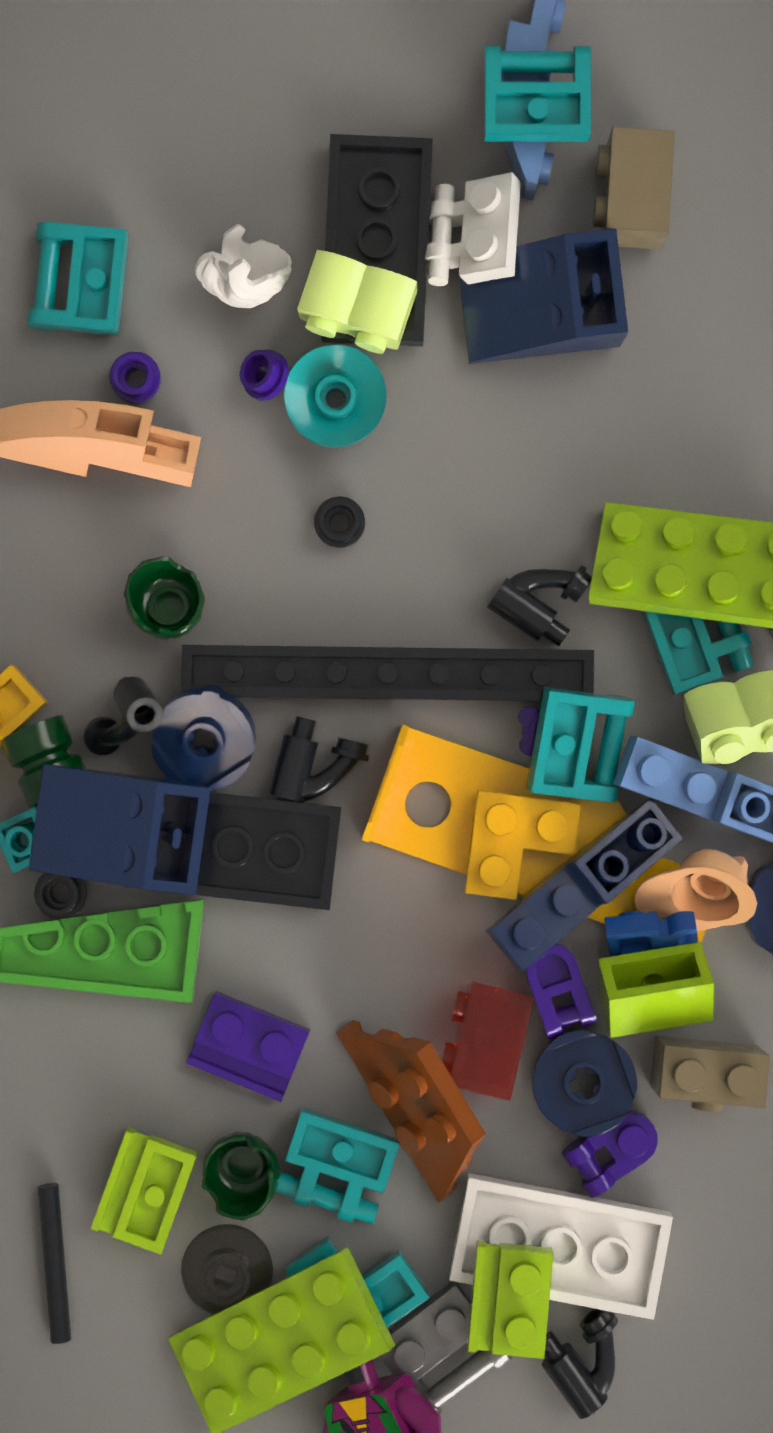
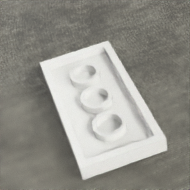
[449,1173,673,1320]

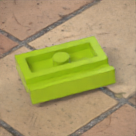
[91,1127,199,1255]
[467,1240,554,1359]

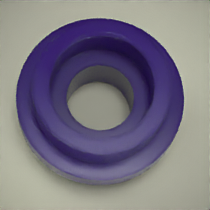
[239,350,289,401]
[109,352,161,404]

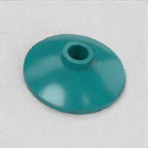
[284,344,387,448]

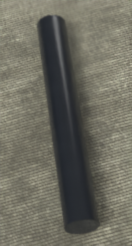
[38,1183,71,1344]

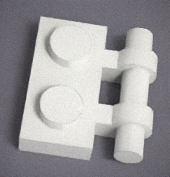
[425,172,521,286]

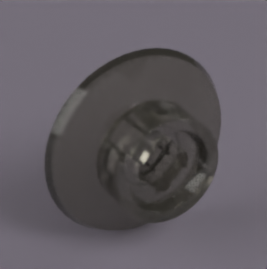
[181,1224,273,1314]

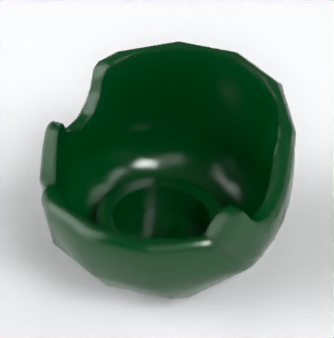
[124,556,205,640]
[202,1132,280,1221]

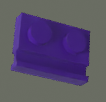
[186,991,310,1102]

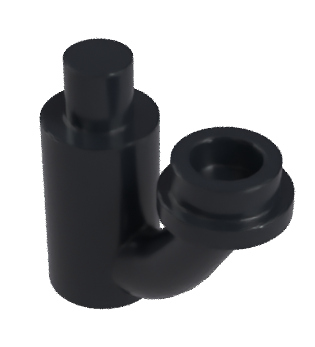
[487,565,592,646]
[83,676,163,755]
[269,716,369,802]
[542,1309,618,1419]

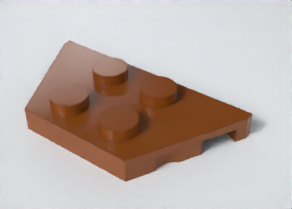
[336,1020,486,1202]

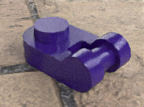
[525,943,597,1039]
[562,1110,658,1198]

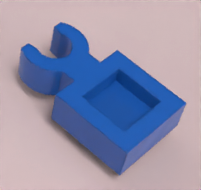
[604,911,698,957]

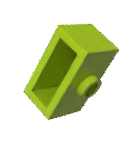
[598,942,714,1038]

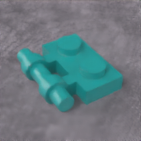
[642,611,754,695]
[276,1107,400,1224]

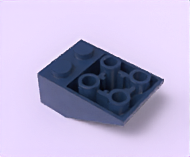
[458,228,628,364]
[28,764,211,895]

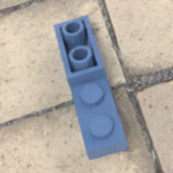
[501,0,566,200]
[613,735,773,843]

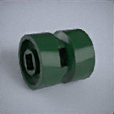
[0,715,86,808]

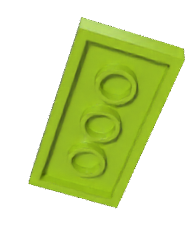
[589,502,773,628]
[168,1247,395,1433]

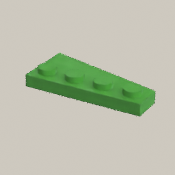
[0,898,205,1003]

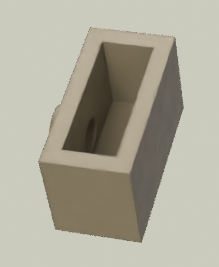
[592,126,675,250]
[651,1035,770,1112]

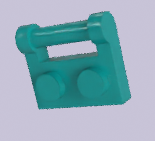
[484,45,591,142]
[27,222,129,336]
[526,687,635,802]

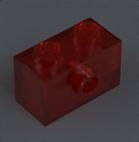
[441,981,534,1101]

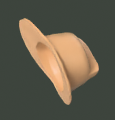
[634,849,757,932]

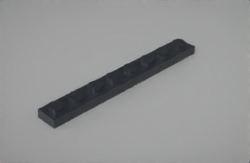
[181,645,594,701]

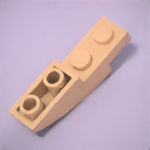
[0,400,201,487]

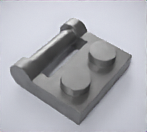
[379,1281,512,1414]

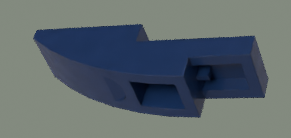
[486,798,683,972]

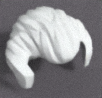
[195,224,293,309]

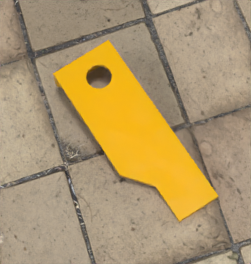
[362,724,706,943]

